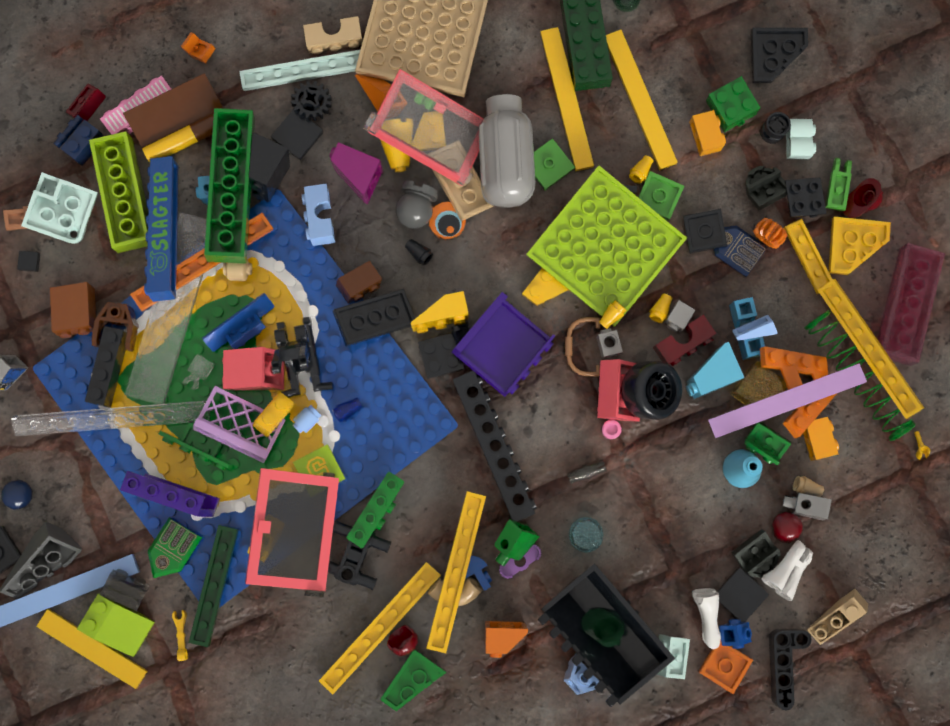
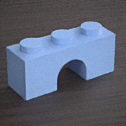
[302,184,335,246]

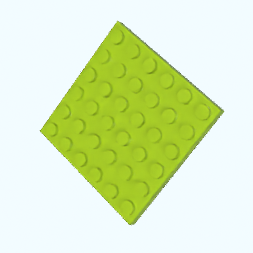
[526,166,687,327]

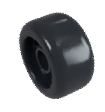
[622,361,682,420]

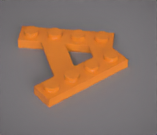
[760,346,837,438]

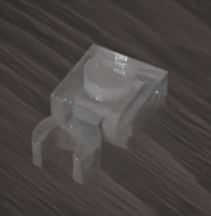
[183,354,215,390]

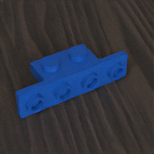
[202,293,275,352]

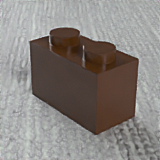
[336,261,382,304]

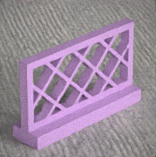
[193,386,285,463]

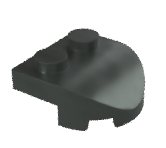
[746,166,787,211]
[731,529,781,578]

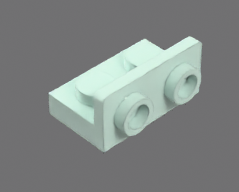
[657,634,690,679]

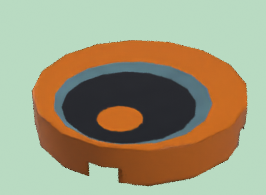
[429,202,466,240]

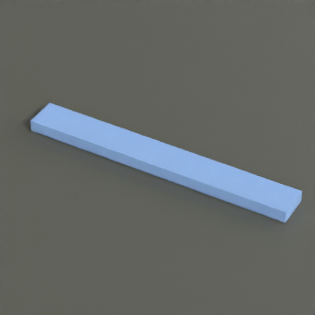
[0,554,140,628]

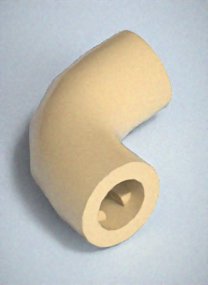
[428,577,483,606]

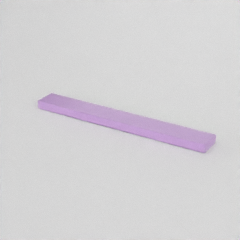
[708,363,867,438]

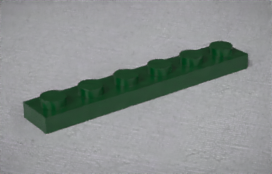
[188,525,239,647]

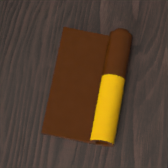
[123,73,223,163]

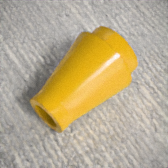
[629,155,653,184]
[649,294,672,323]
[599,300,626,329]

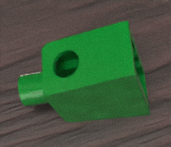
[494,519,540,566]

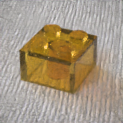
[731,361,787,406]

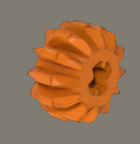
[753,218,788,249]

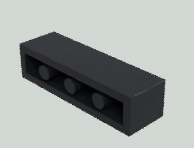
[85,326,127,408]

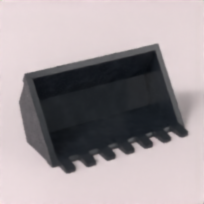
[538,563,675,707]

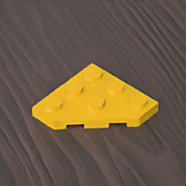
[829,217,891,275]

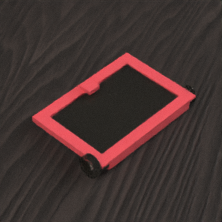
[245,468,339,597]

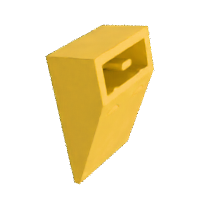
[411,291,469,333]

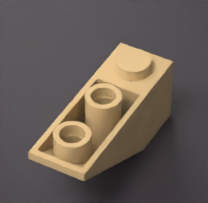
[807,589,868,645]

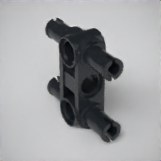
[328,521,392,590]

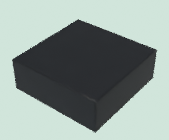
[17,251,40,272]

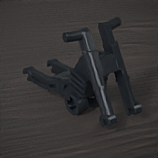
[271,316,333,398]

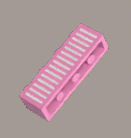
[100,76,171,135]

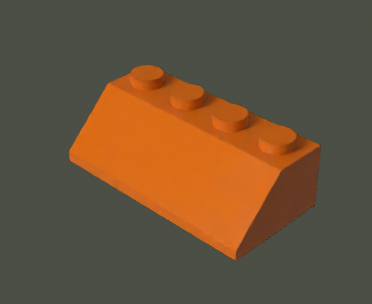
[485,621,528,658]

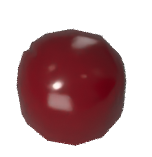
[772,512,803,543]
[387,625,418,656]

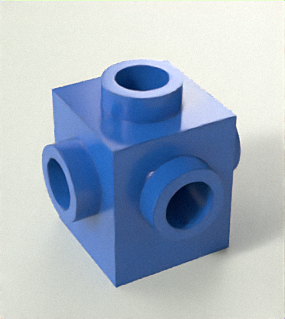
[719,619,752,649]

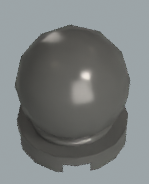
[396,181,439,229]

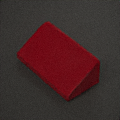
[66,83,106,123]

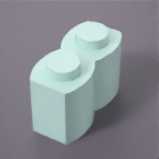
[786,119,816,159]

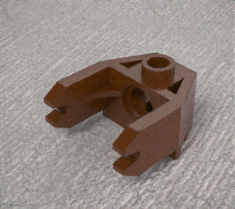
[92,302,139,352]

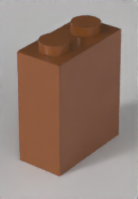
[50,282,96,338]

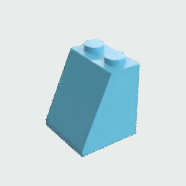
[686,342,744,399]

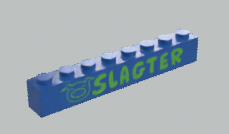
[144,156,178,302]

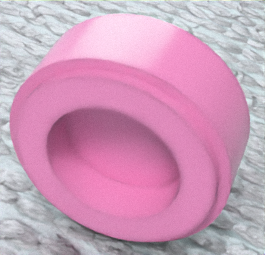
[601,420,621,439]

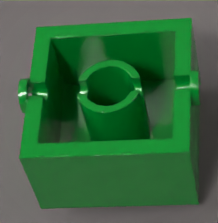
[706,76,761,133]

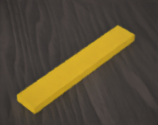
[36,609,148,689]

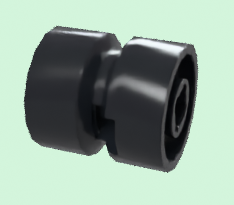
[760,112,791,144]

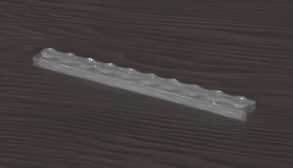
[11,401,211,436]

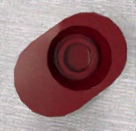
[843,178,883,218]

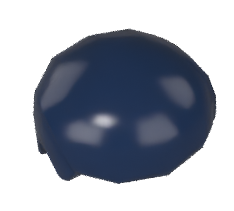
[1,480,33,510]

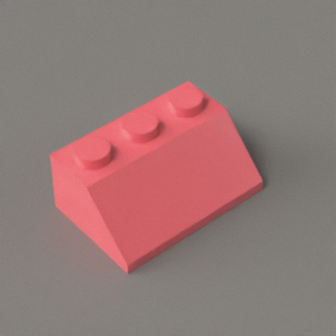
[597,359,640,422]

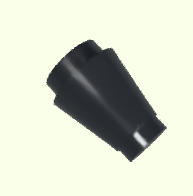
[405,239,433,265]

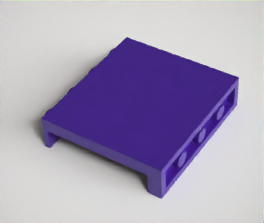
[451,292,555,397]
[120,471,220,517]

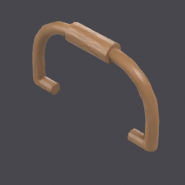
[565,317,600,377]

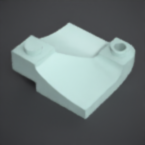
[21,173,98,244]

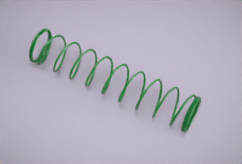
[804,310,916,441]

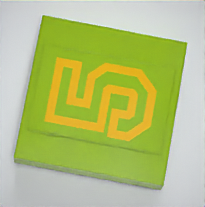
[293,444,346,497]

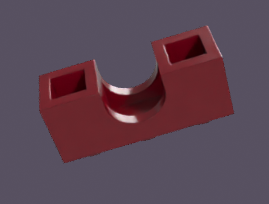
[653,314,717,367]

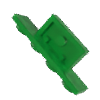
[158,423,233,471]
[346,472,404,548]

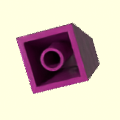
[329,142,383,204]

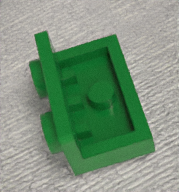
[745,422,791,465]

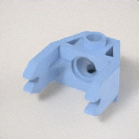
[563,653,600,695]

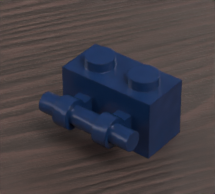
[53,115,104,166]

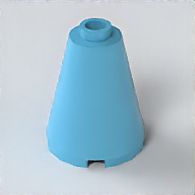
[723,449,762,488]

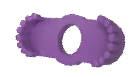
[499,544,541,579]

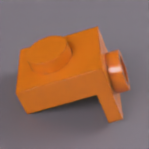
[181,32,216,64]

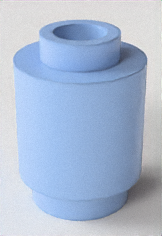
[293,405,322,433]

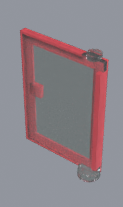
[363,69,484,186]

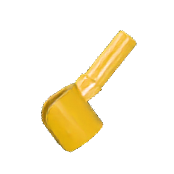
[914,431,930,460]

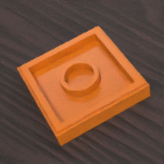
[698,640,753,694]

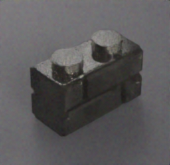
[100,569,150,611]

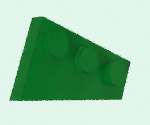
[380,649,447,711]

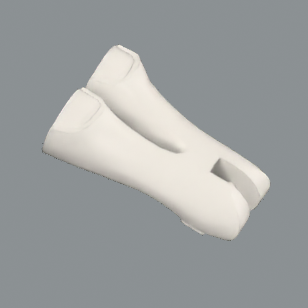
[762,540,813,601]
[692,588,721,649]

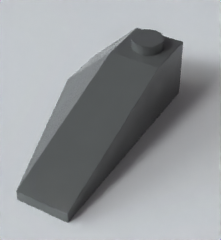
[0,522,82,599]

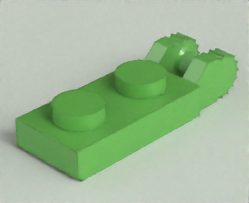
[825,158,852,211]

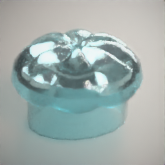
[569,517,604,553]

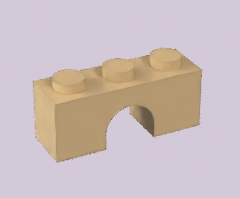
[303,16,363,54]

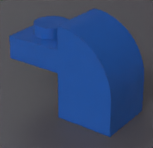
[465,555,492,591]

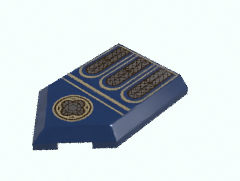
[713,225,767,277]

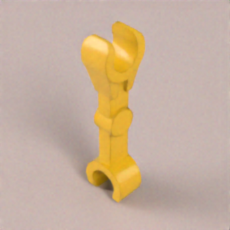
[172,610,188,661]

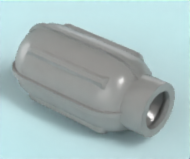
[479,94,535,208]

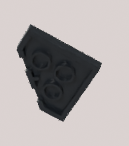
[751,28,808,83]

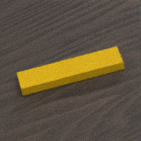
[784,219,832,295]

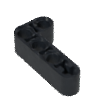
[769,629,812,711]

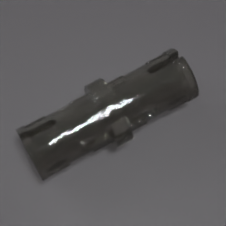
[566,460,607,484]

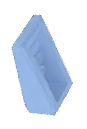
[732,315,777,340]

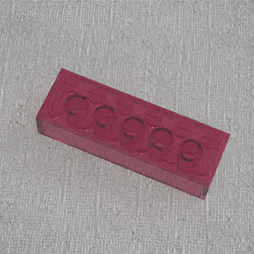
[877,243,945,366]

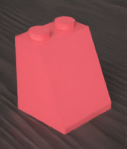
[222,347,284,391]

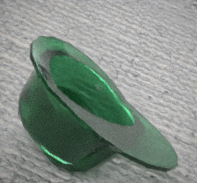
[581,608,625,647]

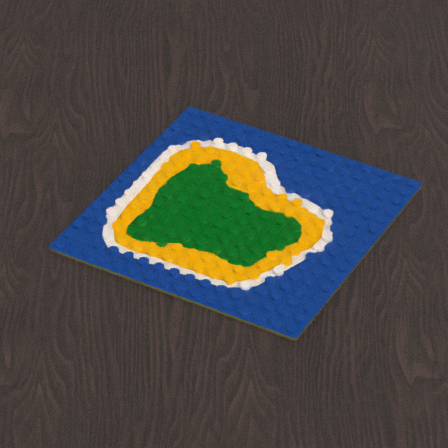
[33,190,458,608]

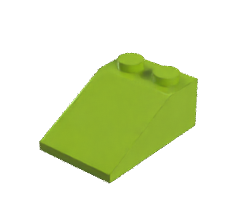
[77,593,155,657]

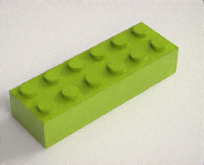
[89,131,149,253]

